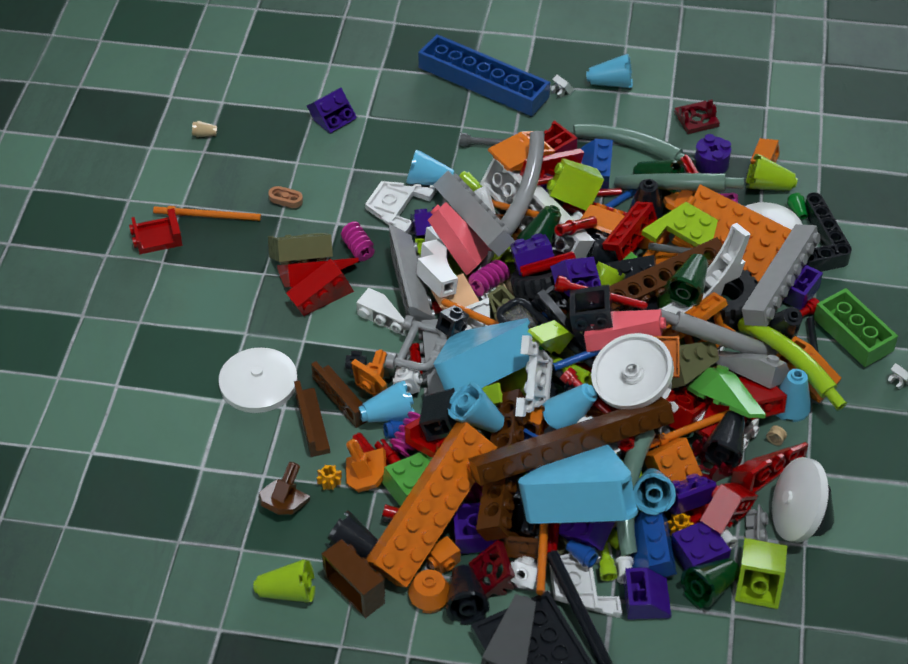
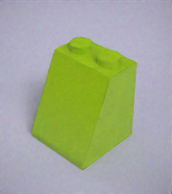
[547,158,604,210]
[735,538,787,609]

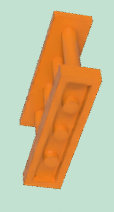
[662,292,736,348]

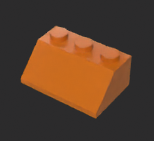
[581,203,642,242]

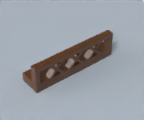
[311,361,367,428]
[294,380,330,457]

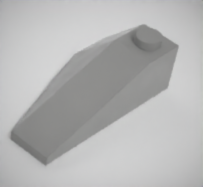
[715,351,790,389]

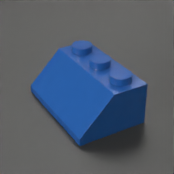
[581,139,613,189]
[630,512,677,577]

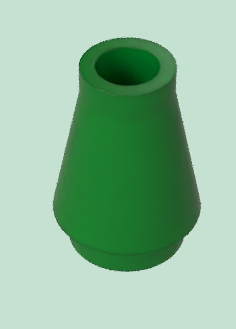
[787,193,808,220]

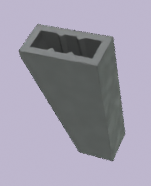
[482,594,536,664]

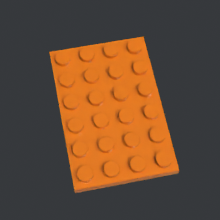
[671,184,792,284]

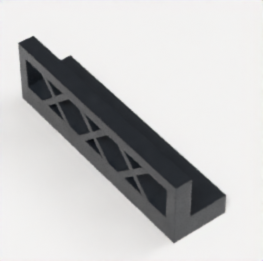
[534,285,587,351]

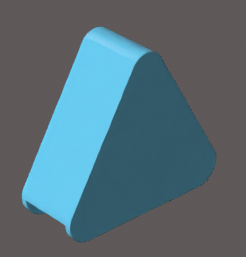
[433,318,533,391]
[518,444,638,524]

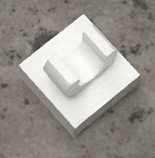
[551,75,574,98]
[888,363,908,389]

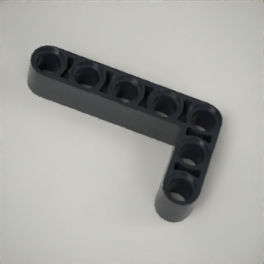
[805,192,852,272]

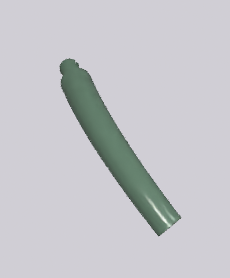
[573,124,696,166]
[614,173,744,192]
[616,429,656,556]

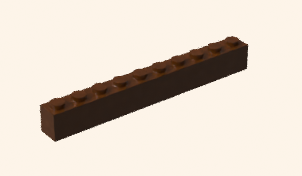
[468,397,674,486]

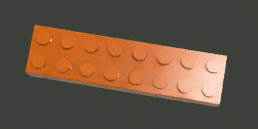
[366,422,497,588]

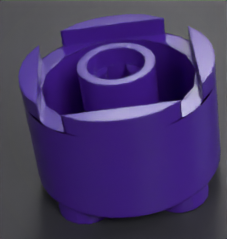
[694,134,731,174]

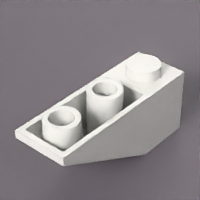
[356,288,407,336]

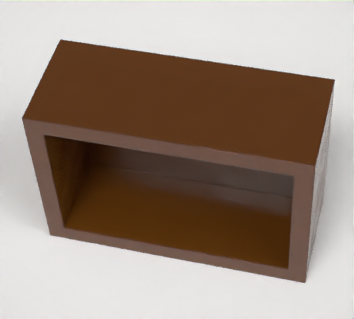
[322,539,385,618]

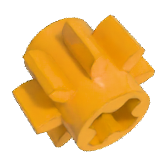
[317,465,342,490]
[668,513,694,536]

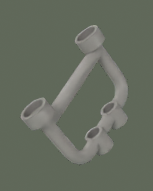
[385,315,448,371]

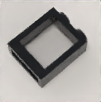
[570,285,613,333]

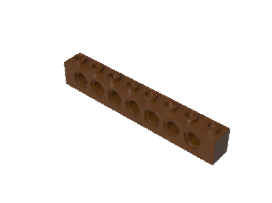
[595,237,723,311]
[476,389,527,541]

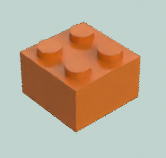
[644,438,702,481]

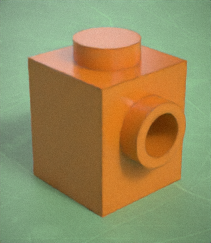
[427,536,461,574]

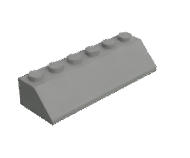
[389,225,435,322]

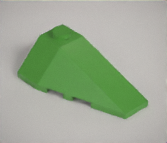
[687,365,766,418]

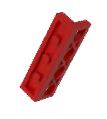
[520,148,585,186]
[602,202,657,261]

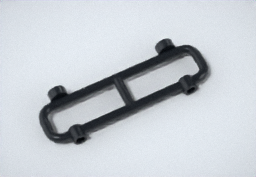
[496,298,599,397]

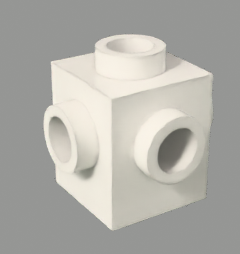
[393,366,423,394]
[511,556,538,589]

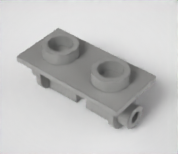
[746,504,768,542]

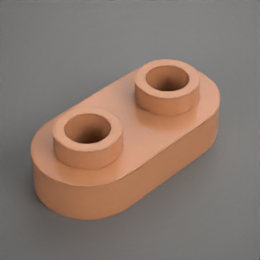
[268,186,303,208]

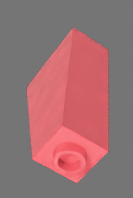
[428,202,492,275]
[584,309,666,352]

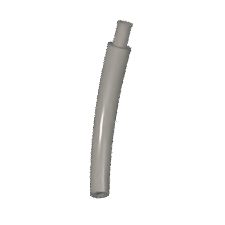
[488,131,544,250]
[659,308,778,356]

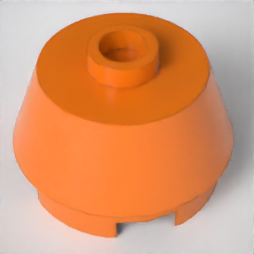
[408,569,450,614]

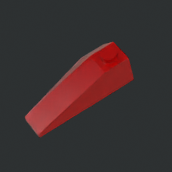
[277,258,359,288]
[667,387,712,430]
[731,442,808,493]

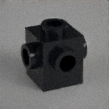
[436,305,469,337]

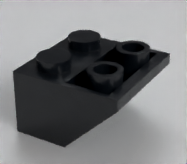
[419,388,461,442]

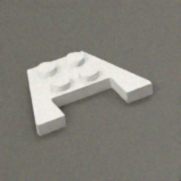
[365,181,437,233]
[515,335,553,417]
[549,543,622,618]

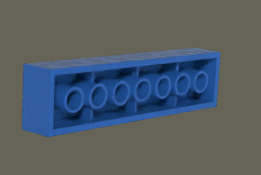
[418,35,550,116]

